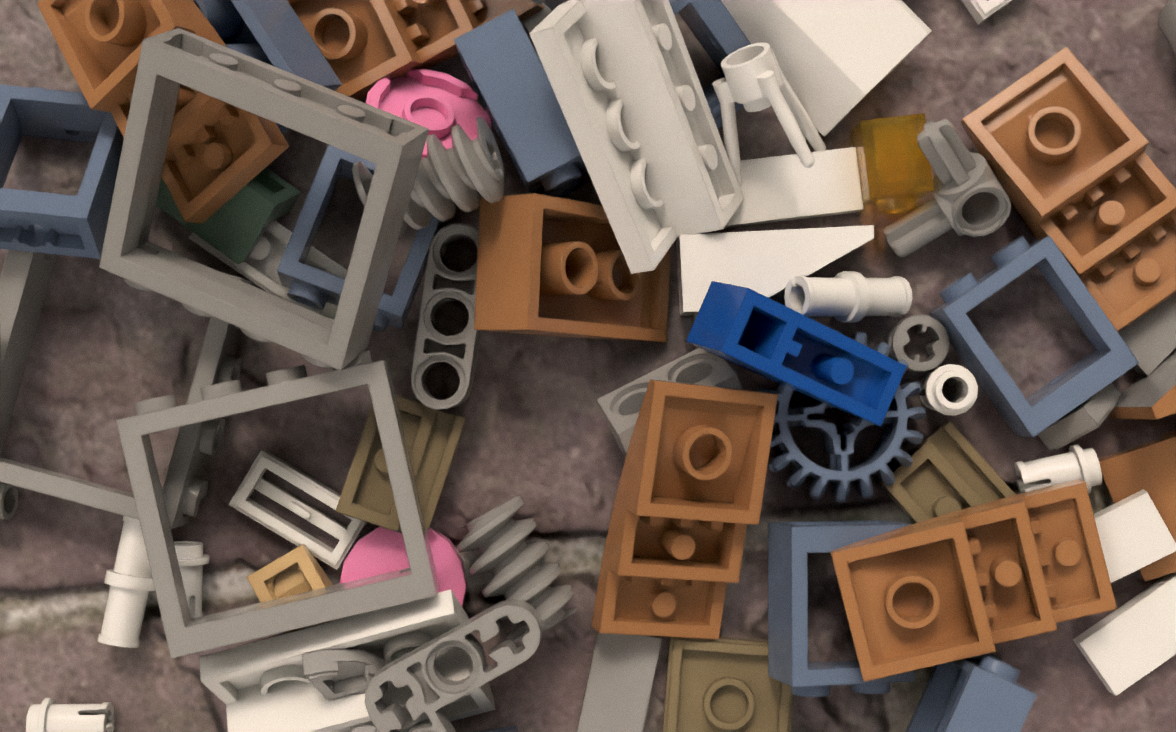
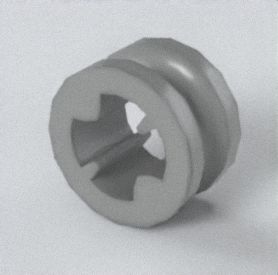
[887,315,949,372]

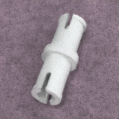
[784,271,913,323]
[97,515,155,648]

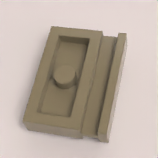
[335,395,466,533]
[877,421,1015,524]

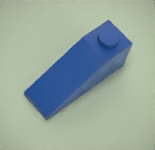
[686,281,907,426]

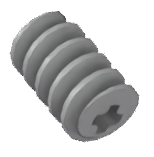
[352,117,505,237]
[456,496,578,642]

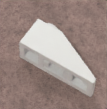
[676,225,874,321]

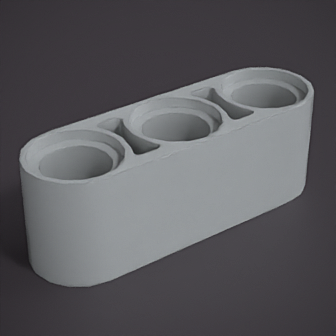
[411,223,482,410]

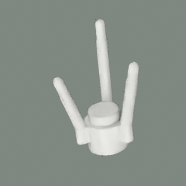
[712,42,826,187]

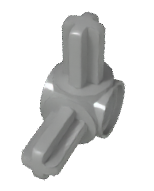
[883,119,1011,257]

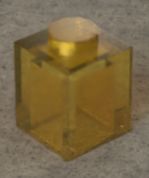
[850,113,934,214]

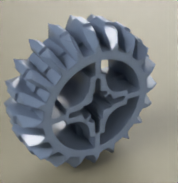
[754,329,926,503]

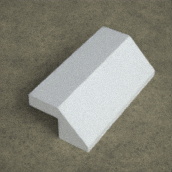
[529,0,744,274]
[721,0,932,137]
[199,589,495,732]

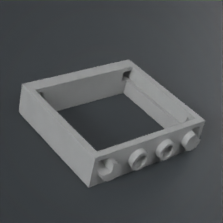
[99,28,429,371]
[0,225,255,529]
[116,350,439,659]

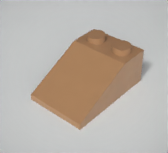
[474,193,671,343]

